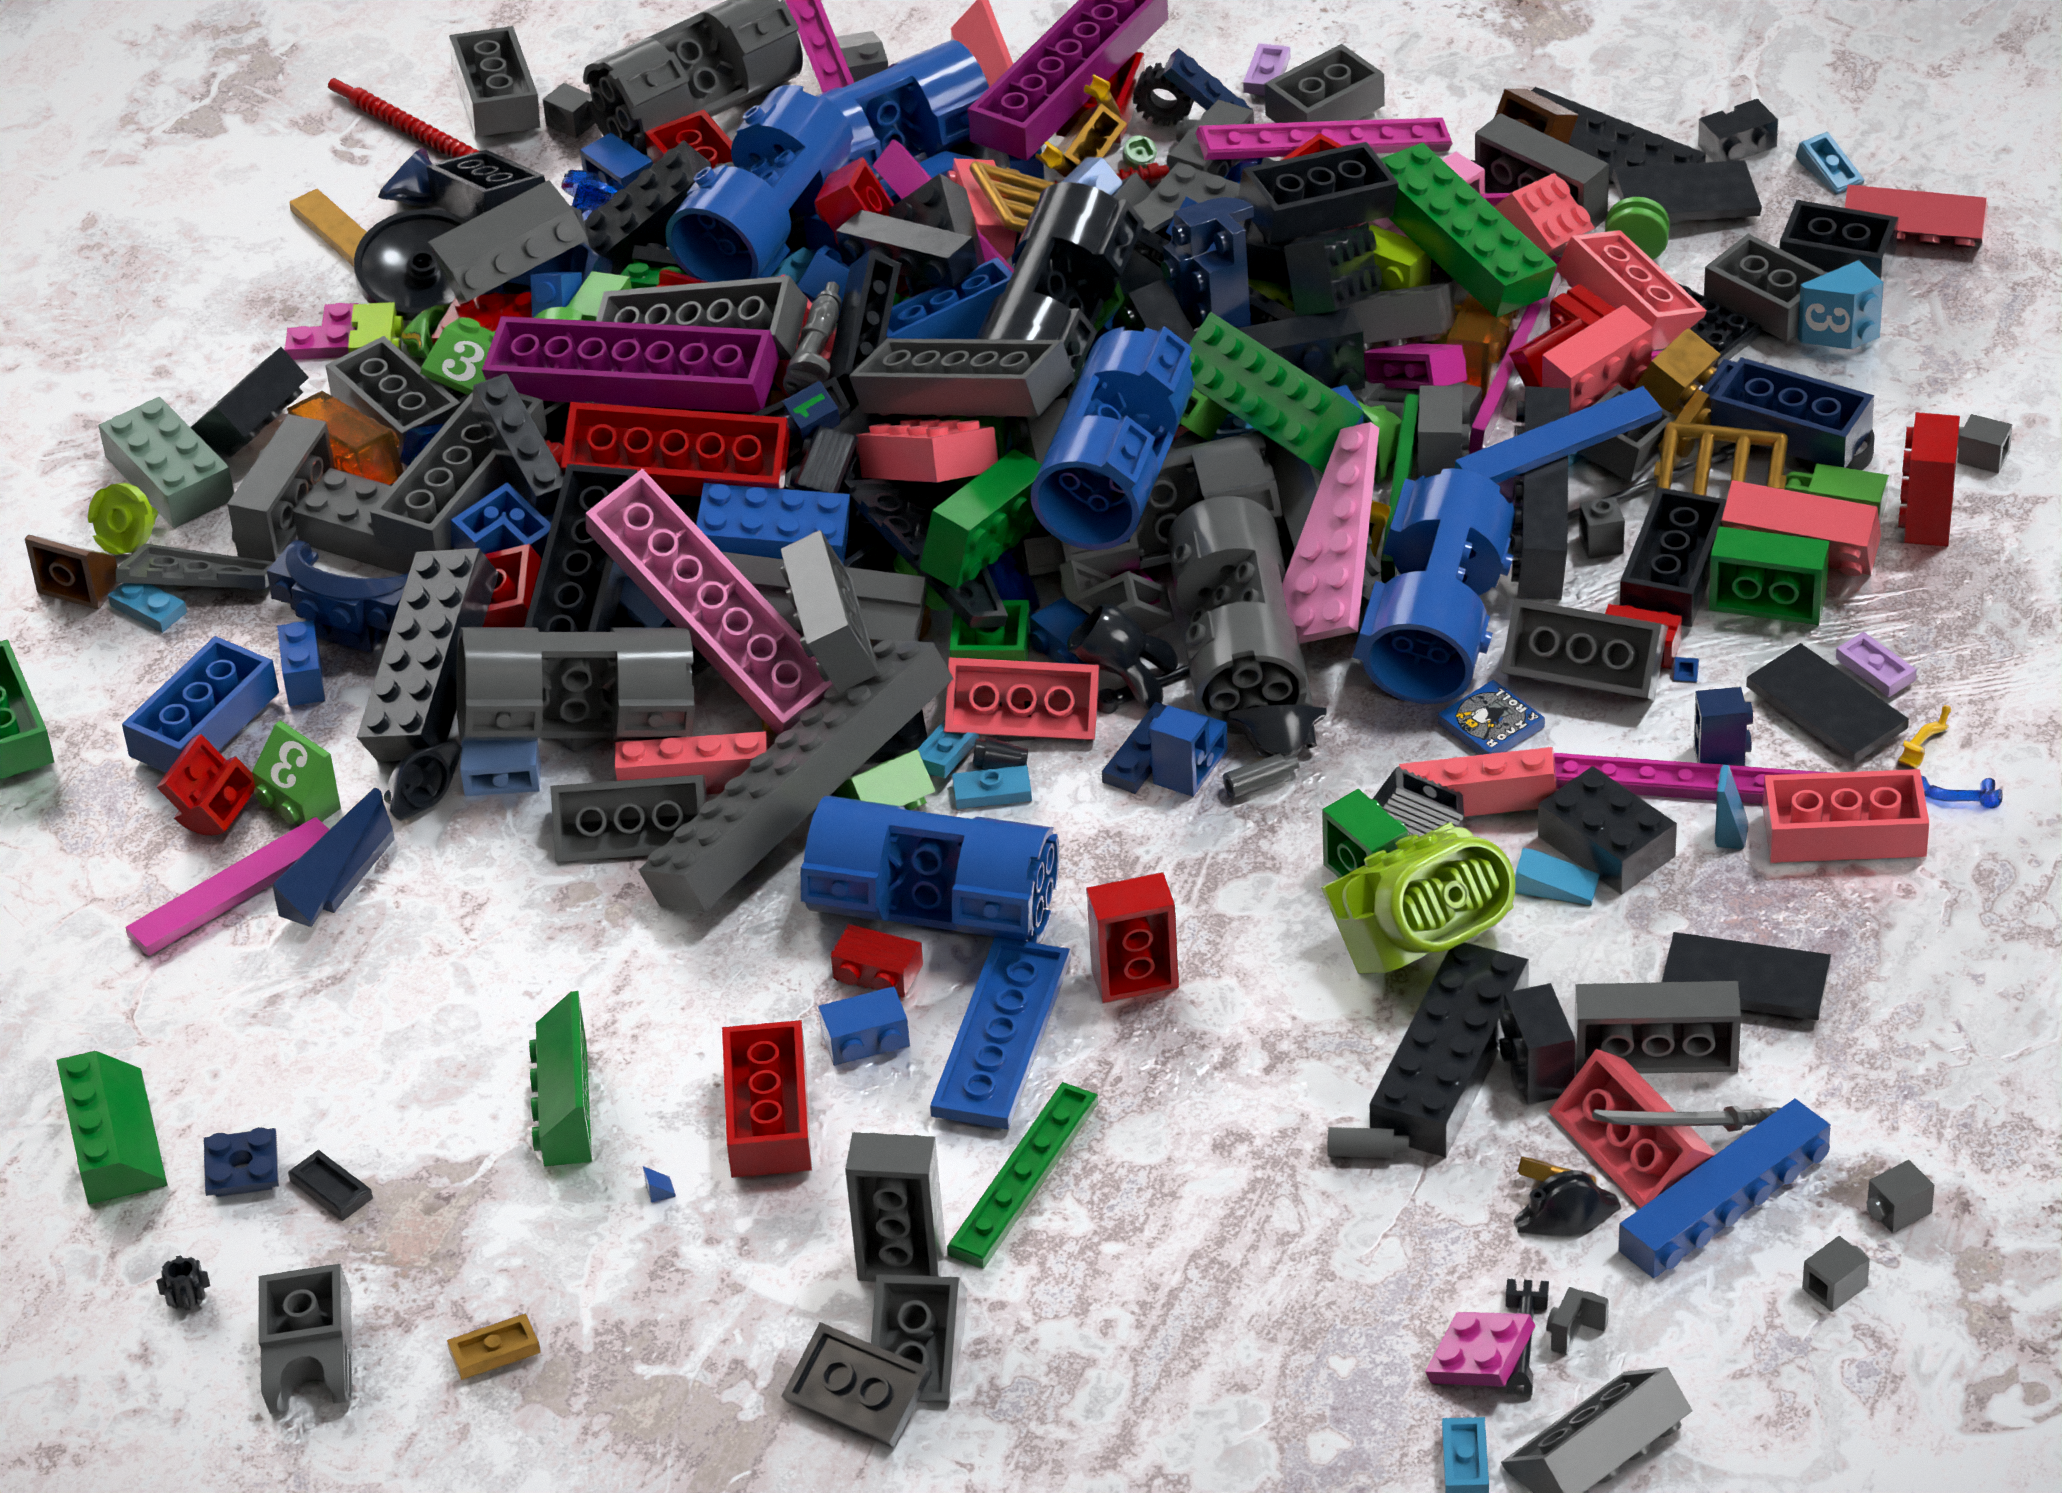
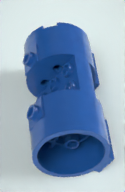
[816,40,989,178]
[666,85,854,282]
[1031,326,1195,550]
[1352,468,1515,704]
[800,796,1059,943]

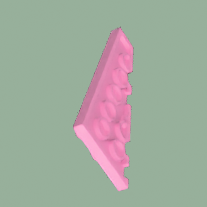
[1282,422,1379,644]

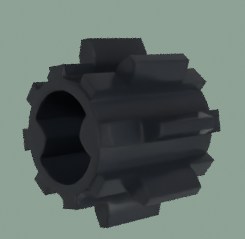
[156,1255,210,1310]

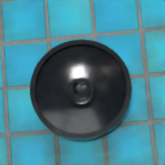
[354,209,468,321]

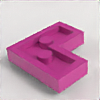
[284,303,359,360]

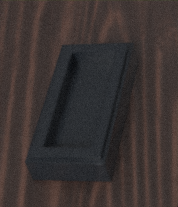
[288,1149,373,1221]

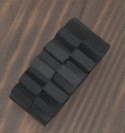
[1133,62,1194,127]

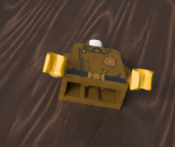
[1035,74,1127,178]

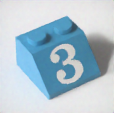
[1798,260,1884,349]

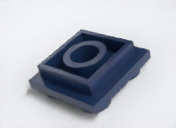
[203,1127,279,1197]

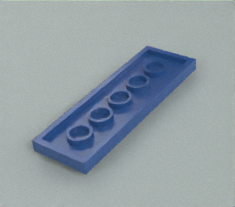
[930,937,1071,1130]

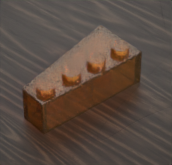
[1447,293,1519,403]
[287,391,404,485]

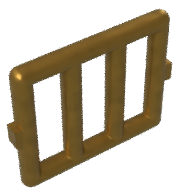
[969,161,1055,233]
[1654,421,1788,496]

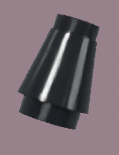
[972,736,1028,770]

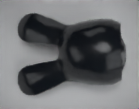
[1067,603,1178,710]

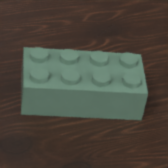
[98,396,234,528]

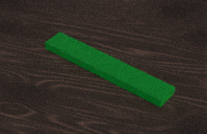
[1381,394,1419,584]
[947,1082,1098,1269]

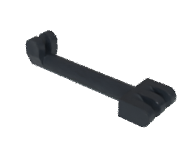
[1505,1278,1549,1395]

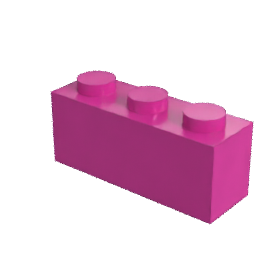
[1364,343,1467,389]

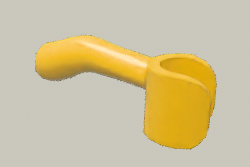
[1369,501,1391,557]
[1897,705,1952,769]

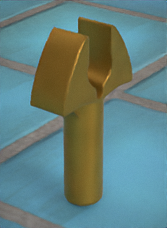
[1517,1156,1596,1184]

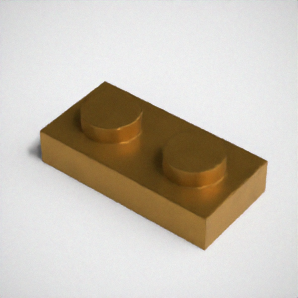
[1658,389,1711,468]
[447,1313,541,1380]

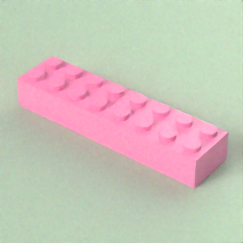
[586,469,834,735]

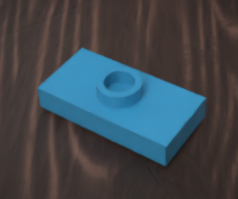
[952,765,1032,809]

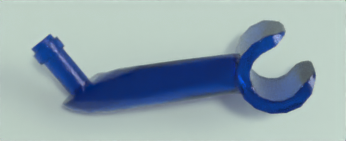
[1921,776,2003,809]

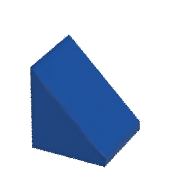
[1674,657,1699,682]
[643,1166,676,1203]

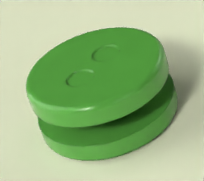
[1605,197,1670,260]

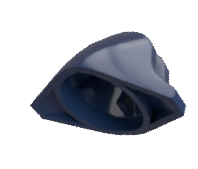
[378,148,433,207]

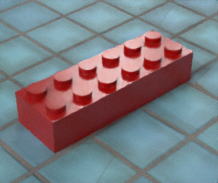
[561,402,790,496]

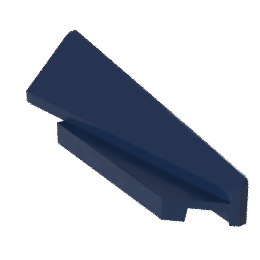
[273,788,395,927]

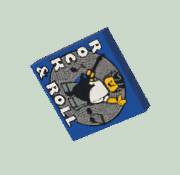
[1438,679,1545,755]

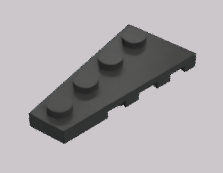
[116,543,274,591]

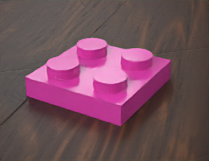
[1425,1312,1535,1387]

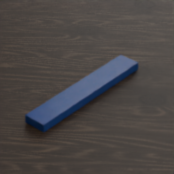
[1454,386,1662,484]

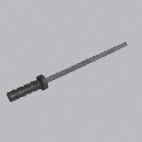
[1592,1106,1780,1132]

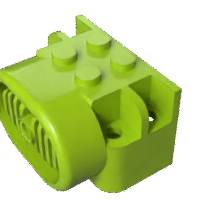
[1321,822,1516,973]

